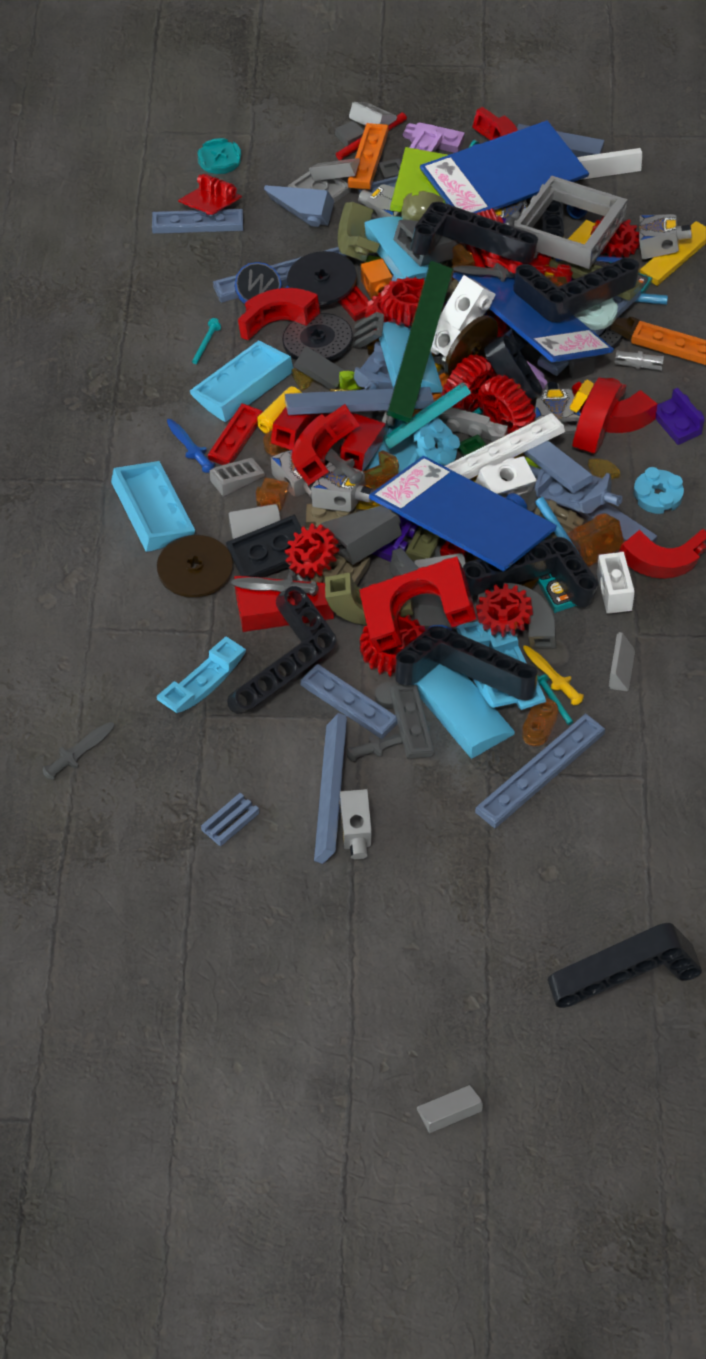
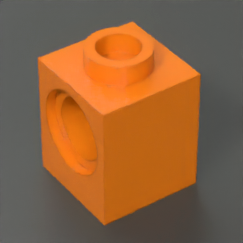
[361,258,392,299]

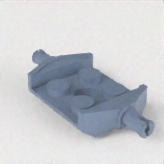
[354,342,393,390]
[529,465,622,513]

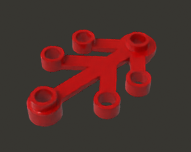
[483,252,573,283]

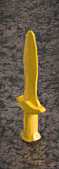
[523,645,584,705]

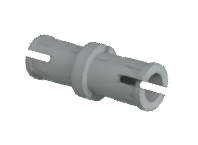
[615,350,664,371]

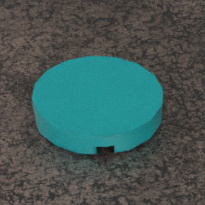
[197,138,242,174]

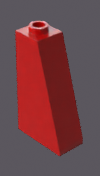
[234,576,334,632]

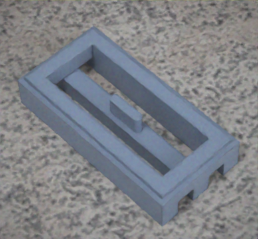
[201,793,259,847]

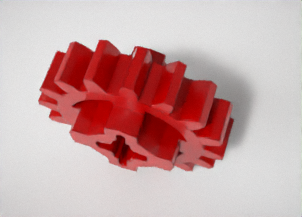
[590,216,640,258]
[285,524,339,579]
[476,584,533,637]

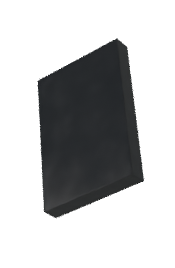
[226,514,302,578]

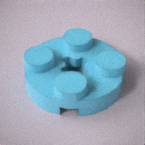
[414,418,460,466]
[633,467,684,514]

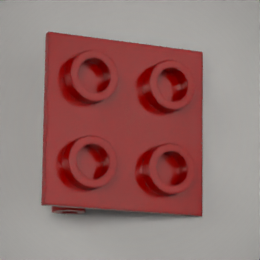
[178,174,242,215]

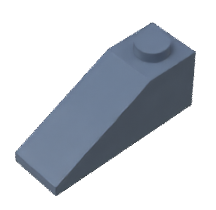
[264,185,334,227]

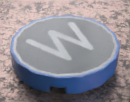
[234,262,281,304]

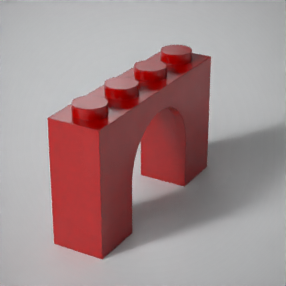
[271,407,386,471]
[359,556,477,653]

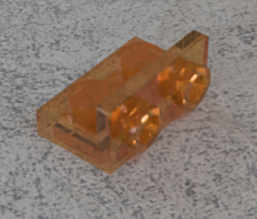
[567,513,624,567]

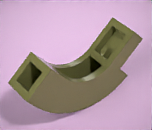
[338,202,379,262]
[325,573,413,625]

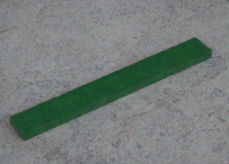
[386,261,453,423]

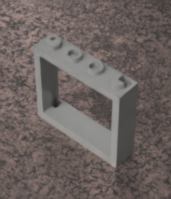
[514,176,628,269]

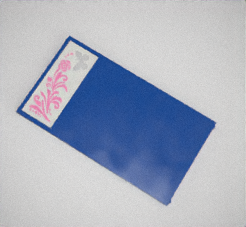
[420,121,589,214]
[452,272,614,363]
[369,456,557,571]

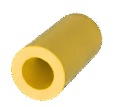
[257,386,302,435]

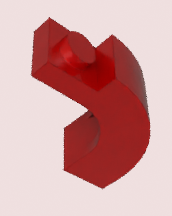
[472,107,518,140]
[238,288,320,340]
[572,377,627,454]
[572,381,657,433]
[292,404,360,486]
[619,529,706,579]

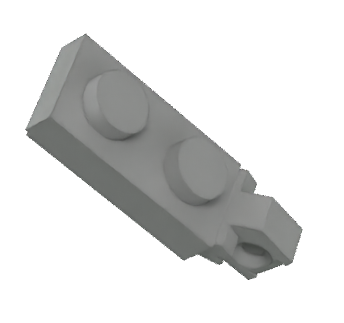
[441,407,508,442]

